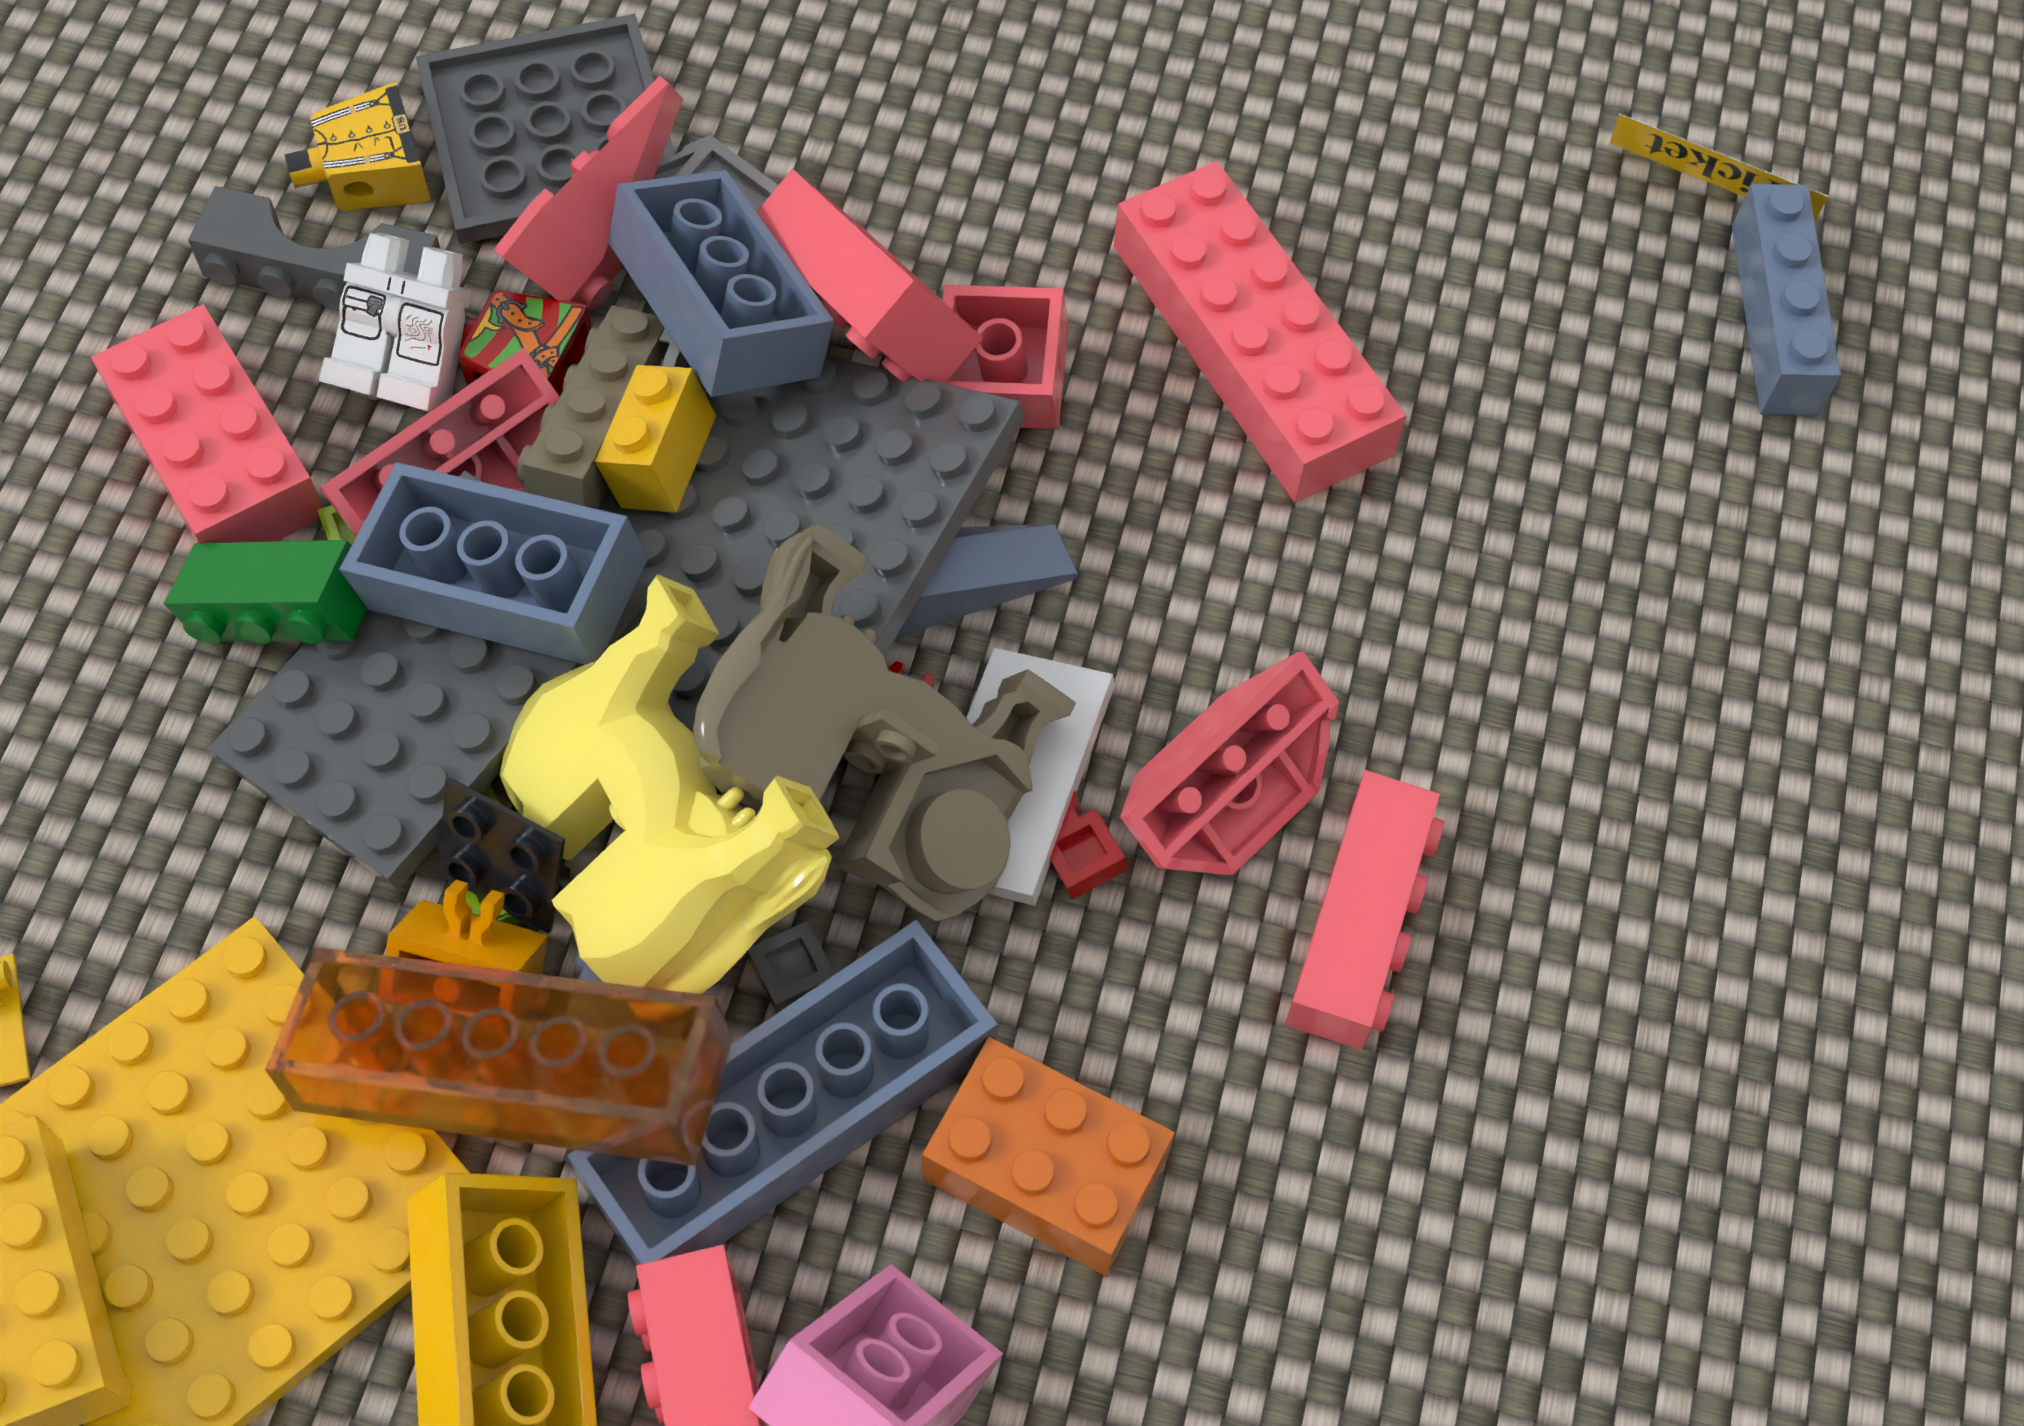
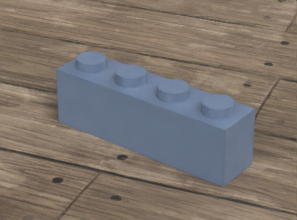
[1732,184,1841,416]

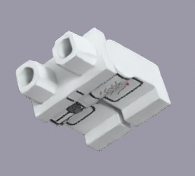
[319,233,472,411]

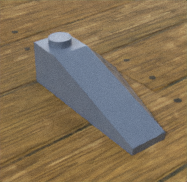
[895,524,1078,639]

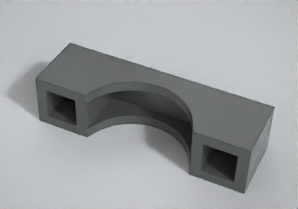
[188,186,441,310]

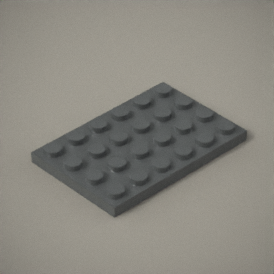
[207,471,648,890]

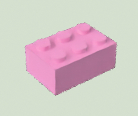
[748,1264,1004,1426]

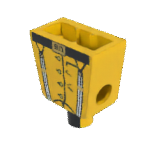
[284,82,431,211]

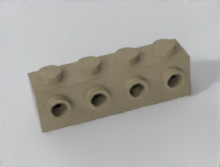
[517,305,670,509]

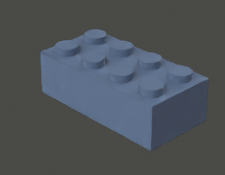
[608,170,835,397]
[339,462,648,665]

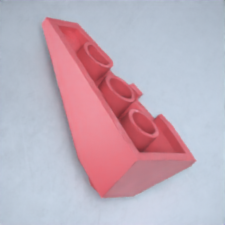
[494,76,683,310]

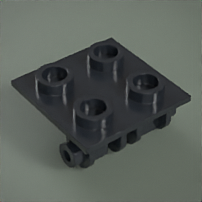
[437,777,574,934]

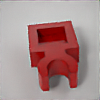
[1050,790,1129,900]

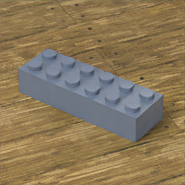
[567,920,998,1265]

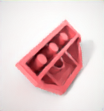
[319,347,560,537]
[1120,651,1339,875]

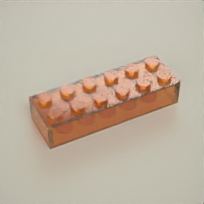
[265,947,733,1166]

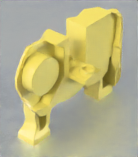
[500,574,840,1015]

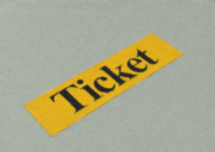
[1610,114,1828,222]

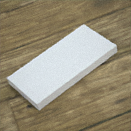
[967,648,1115,906]

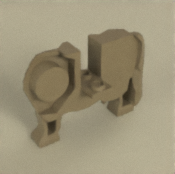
[693,522,1076,922]

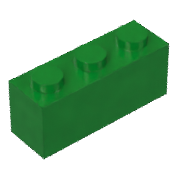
[164,540,367,644]

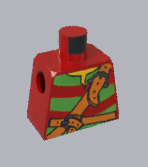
[458,290,592,397]

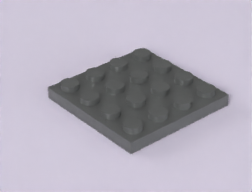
[416,14,675,244]

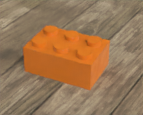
[922,1037,1175,1277]

